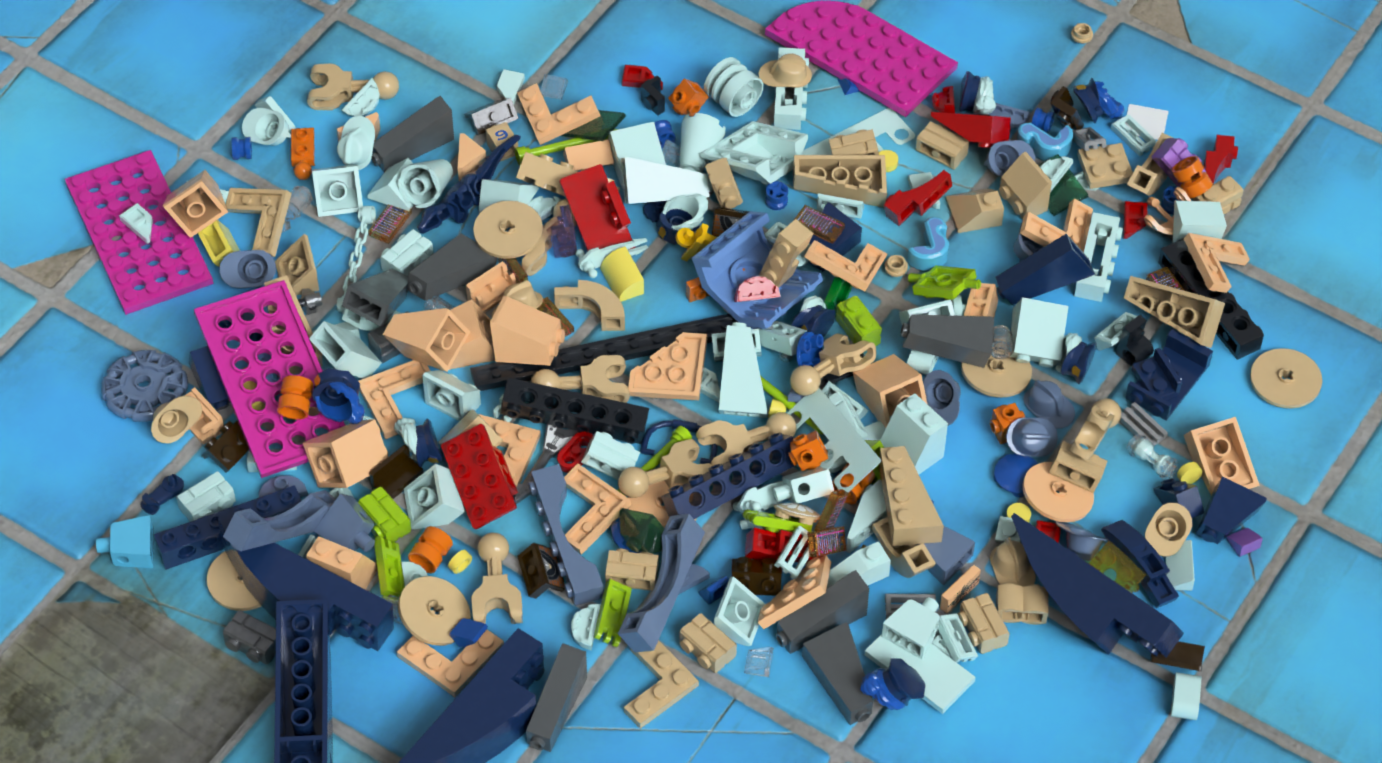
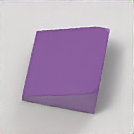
[1226,528,1263,557]

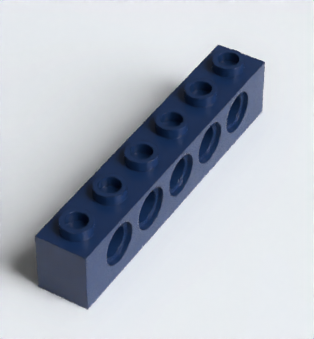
[661,433,794,519]
[154,485,302,570]

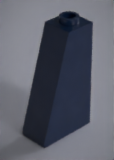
[996,234,1095,305]

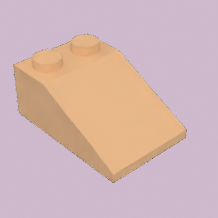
[1184,417,1260,495]

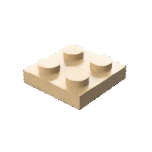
[1077,143,1133,189]

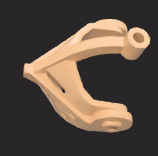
[1144,187,1191,235]

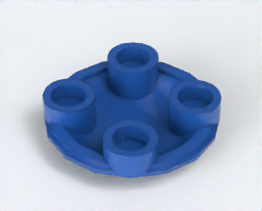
[796,332,824,367]
[994,453,1038,497]

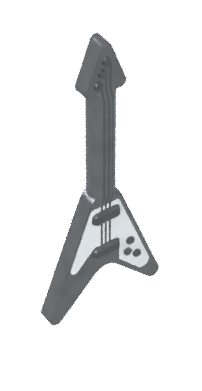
[515,407,579,504]

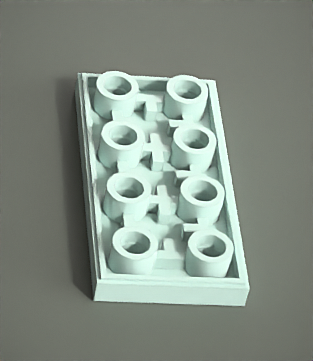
[864,634,976,714]

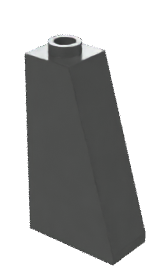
[371,96,454,172]
[407,233,497,301]
[342,269,408,326]
[900,315,994,368]
[776,570,869,654]
[802,622,873,725]
[526,643,587,752]

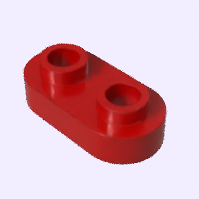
[557,432,593,473]

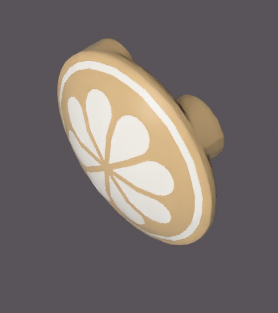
[774,502,822,525]

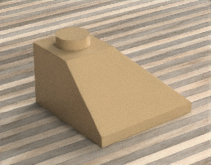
[946,188,1004,233]

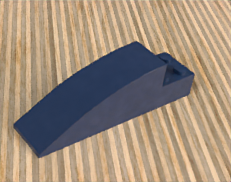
[1011,513,1184,658]
[218,515,394,651]
[274,599,333,763]
[399,628,545,763]

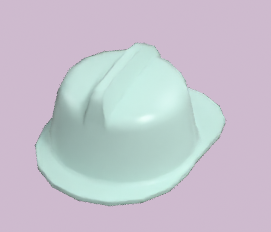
[242,108,291,146]
[337,116,375,170]

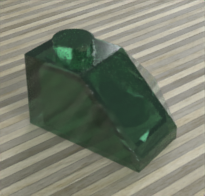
[619,508,664,553]

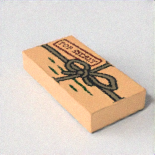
[940,565,981,614]

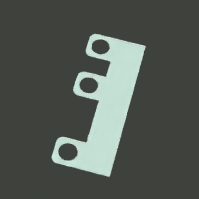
[802,108,915,155]
[787,388,882,494]

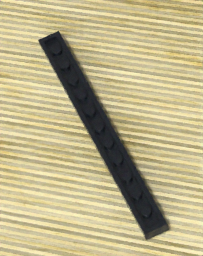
[470,314,739,391]

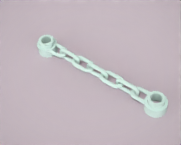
[337,206,376,314]

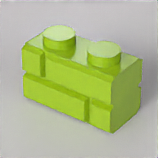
[836,296,882,352]
[358,487,411,542]

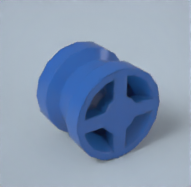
[1031,107,1055,133]
[654,120,676,148]
[232,137,252,160]
[765,181,788,210]
[1161,186,1181,215]

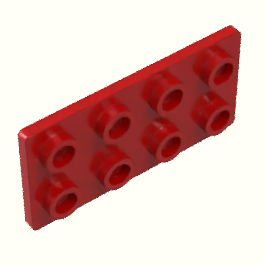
[559,164,635,252]
[441,424,518,529]

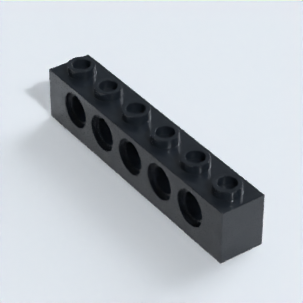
[1158,238,1264,360]
[501,378,649,445]

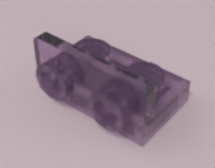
[551,205,577,258]

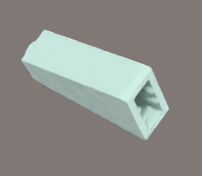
[621,157,712,204]
[719,322,768,418]

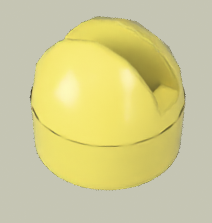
[767,399,786,418]

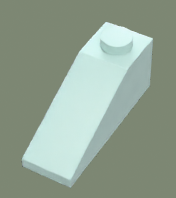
[846,480,887,553]
[827,541,891,588]

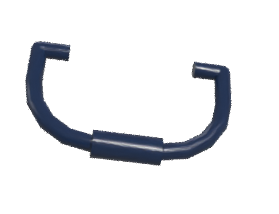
[640,419,718,464]

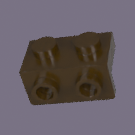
[1050,86,1084,130]
[202,420,249,473]
[732,557,782,596]

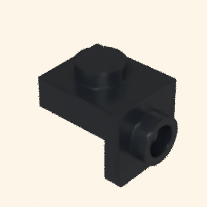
[641,76,665,115]

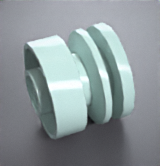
[704,57,763,117]

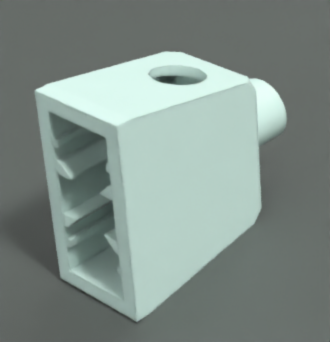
[773,466,835,504]
[882,597,940,660]

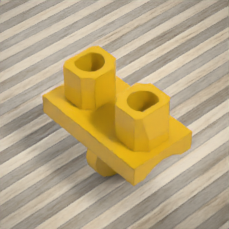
[675,223,717,262]

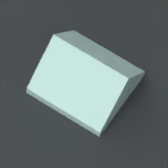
[368,158,414,212]
[479,179,539,214]
[1173,201,1227,243]
[714,576,765,646]

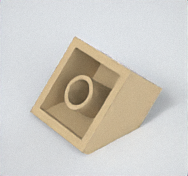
[999,152,1052,219]

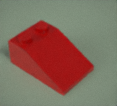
[931,112,1011,148]

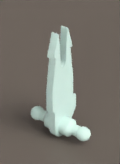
[575,238,648,278]
[733,481,800,514]

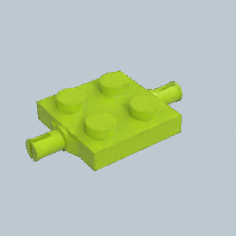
[908,265,981,300]

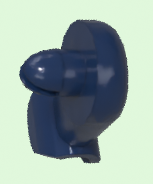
[141,474,184,515]

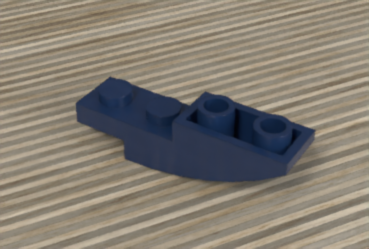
[1101,520,1179,609]

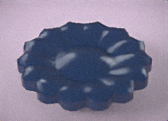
[644,200,668,222]

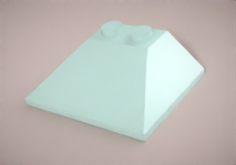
[700,121,808,184]

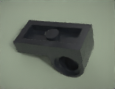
[1116,315,1154,366]

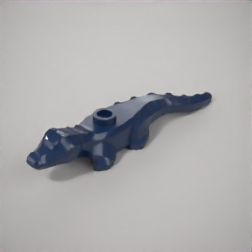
[417,135,521,234]

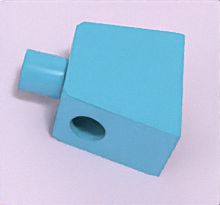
[96,515,154,568]

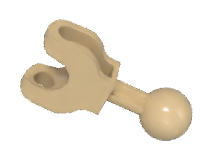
[307,63,399,110]
[507,199,577,276]
[790,333,876,396]
[531,355,630,403]
[1070,398,1121,460]
[696,412,796,465]
[618,439,713,498]
[471,532,523,624]

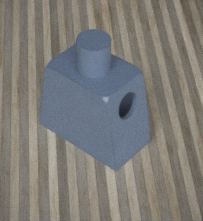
[314,493,375,552]
[924,526,975,585]

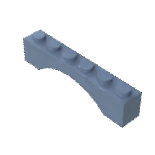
[528,464,603,606]
[223,490,336,551]
[618,514,705,653]

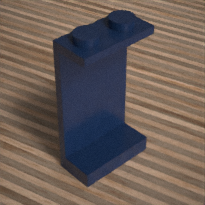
[1126,329,1213,421]

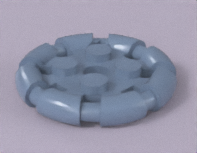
[101,350,188,422]

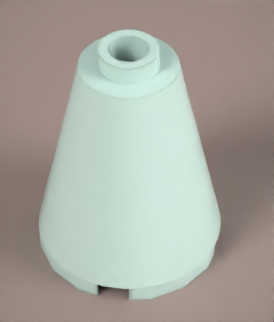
[679,113,726,173]
[398,159,453,208]

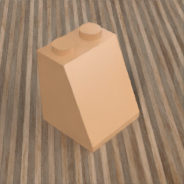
[163,170,228,238]
[490,296,565,366]
[449,299,495,370]
[382,308,470,372]
[853,354,928,427]
[303,419,388,488]
[306,536,378,590]

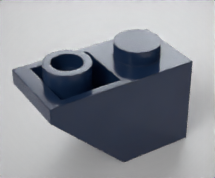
[1153,478,1205,518]

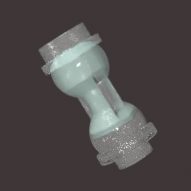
[1126,434,1179,480]

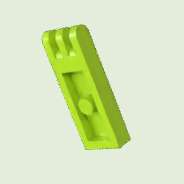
[743,509,813,533]
[374,536,405,601]
[594,579,632,648]

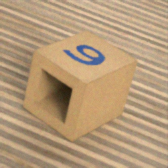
[486,122,518,162]

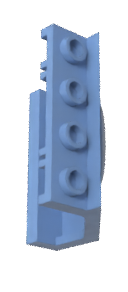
[692,211,823,329]

